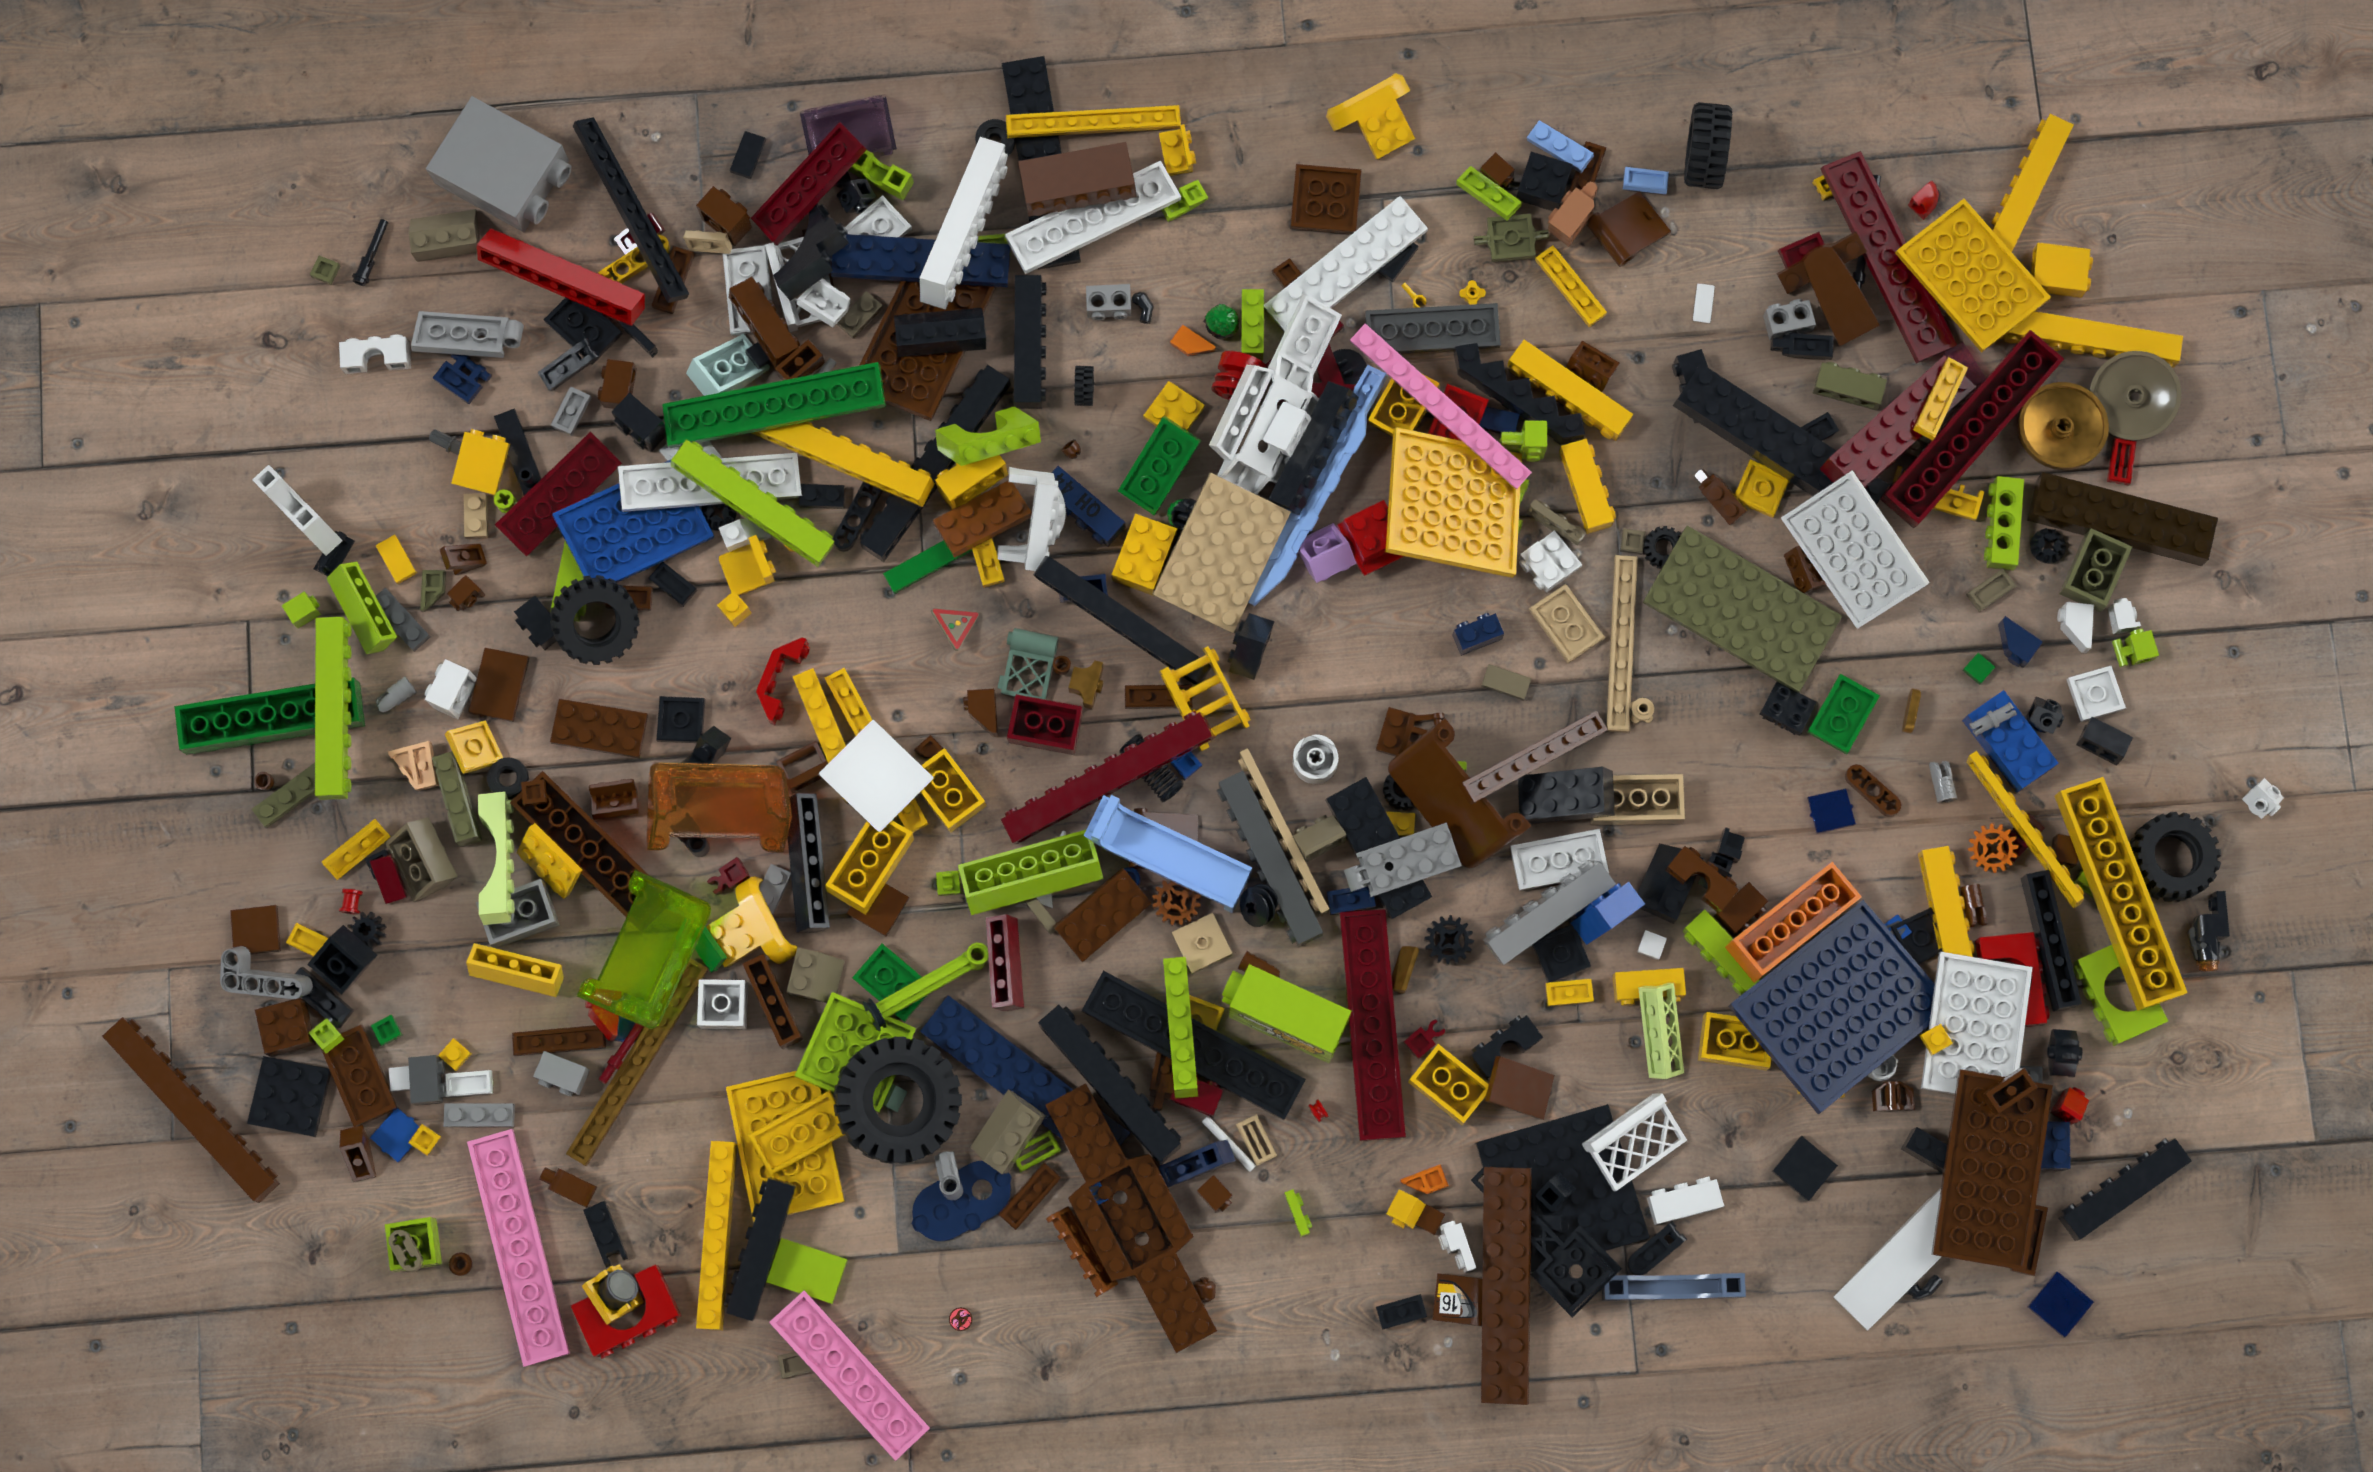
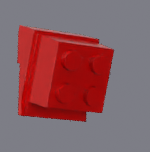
[1337,500,1405,576]

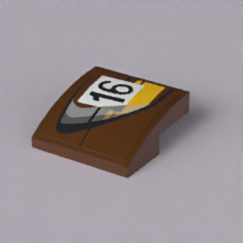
[1432,1273,1483,1326]

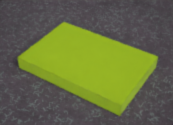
[766,1238,848,1304]

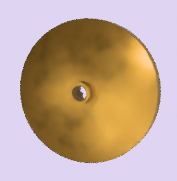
[2017,382,2109,470]

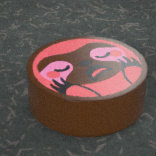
[949,1307,973,1331]

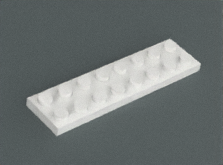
[1005,161,1181,274]
[1264,196,1428,332]
[618,453,802,512]

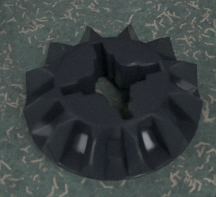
[701,504,737,531]
[2030,528,2067,564]

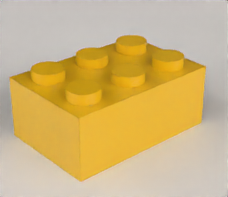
[1368,373,1440,437]
[935,455,1008,510]
[1111,513,1177,596]
[920,748,987,833]
[1698,1012,1771,1071]
[1408,1044,1489,1125]

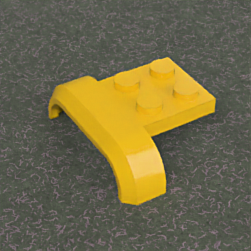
[1326,73,1415,159]
[706,876,797,968]

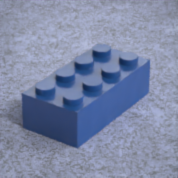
[1962,690,2058,793]

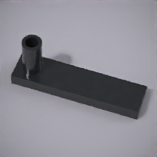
[494,408,542,496]

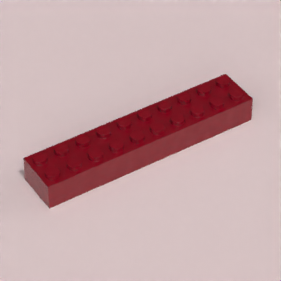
[1880,330,2064,528]

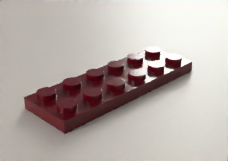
[751,122,867,246]
[494,431,622,557]

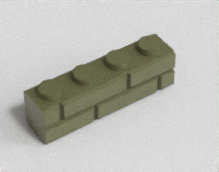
[432,751,482,847]

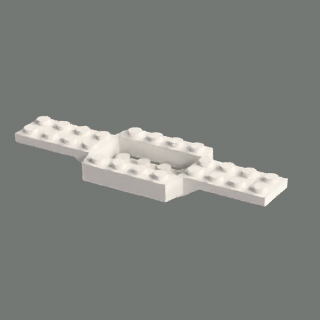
[1209,294,1342,495]

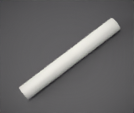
[1202,1116,1256,1172]

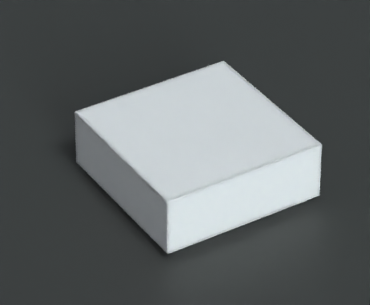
[1637,930,1667,960]
[389,1066,410,1092]

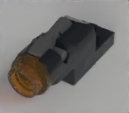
[2187,891,2230,972]

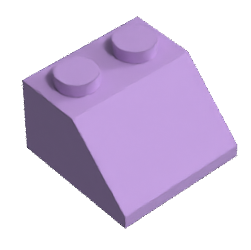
[1298,523,1357,583]

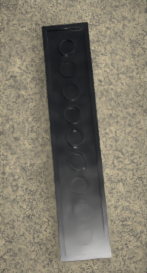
[1002,56,1081,270]
[1081,970,1306,1121]

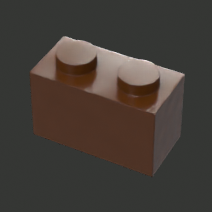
[775,339,825,381]
[598,359,637,409]
[1714,882,1768,935]
[1980,1068,2038,1114]

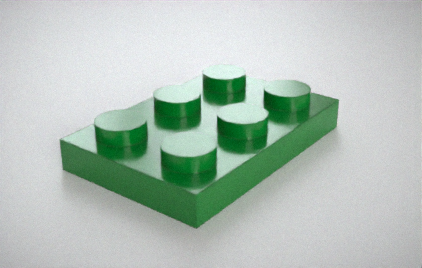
[1807,674,1880,755]
[852,943,929,1023]

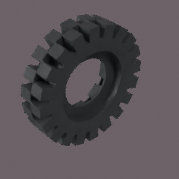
[833,1037,962,1164]

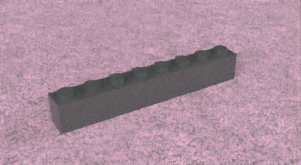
[1216,771,1323,947]

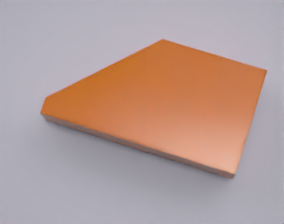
[1170,325,1216,356]
[1400,1164,1449,1195]

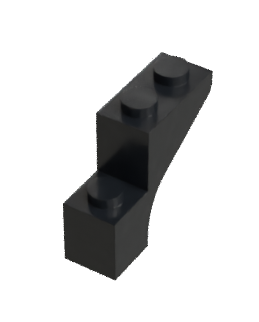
[664,725,731,809]

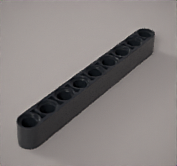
[1033,556,1212,685]

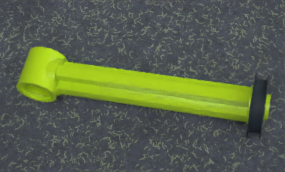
[863,942,988,1031]

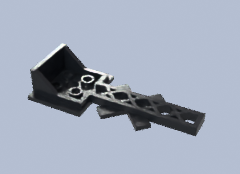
[1471,1164,1622,1318]

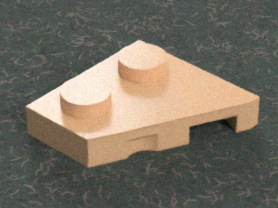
[388,741,440,791]

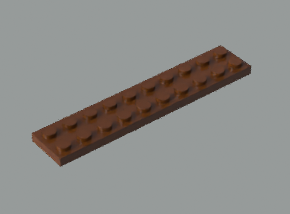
[1481,1167,1532,1405]

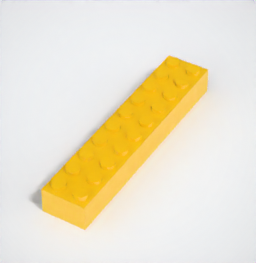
[2055,777,2188,1011]

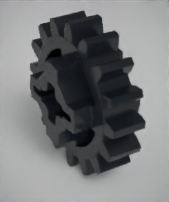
[1424,915,1474,966]

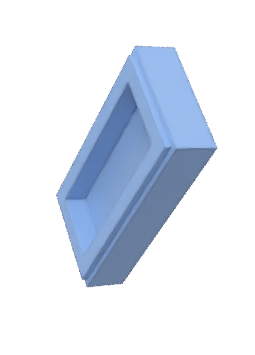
[1623,167,1669,194]

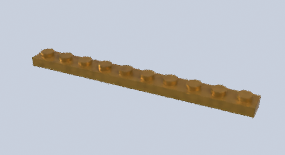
[566,957,709,1167]

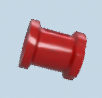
[339,889,363,915]

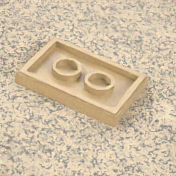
[1529,584,1605,664]

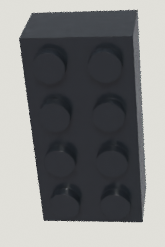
[1518,766,1615,824]

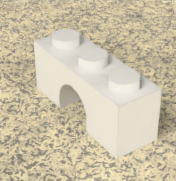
[339,335,411,374]

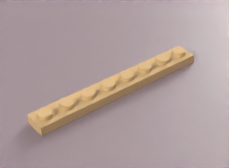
[1238,748,1329,916]

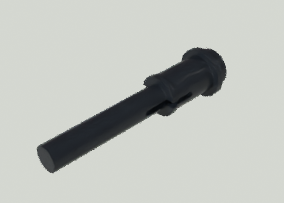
[352,219,388,286]

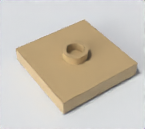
[1172,913,1232,974]

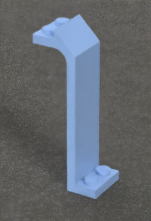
[1084,795,1252,913]

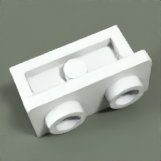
[797,279,851,328]

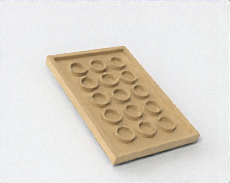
[1152,473,1291,633]

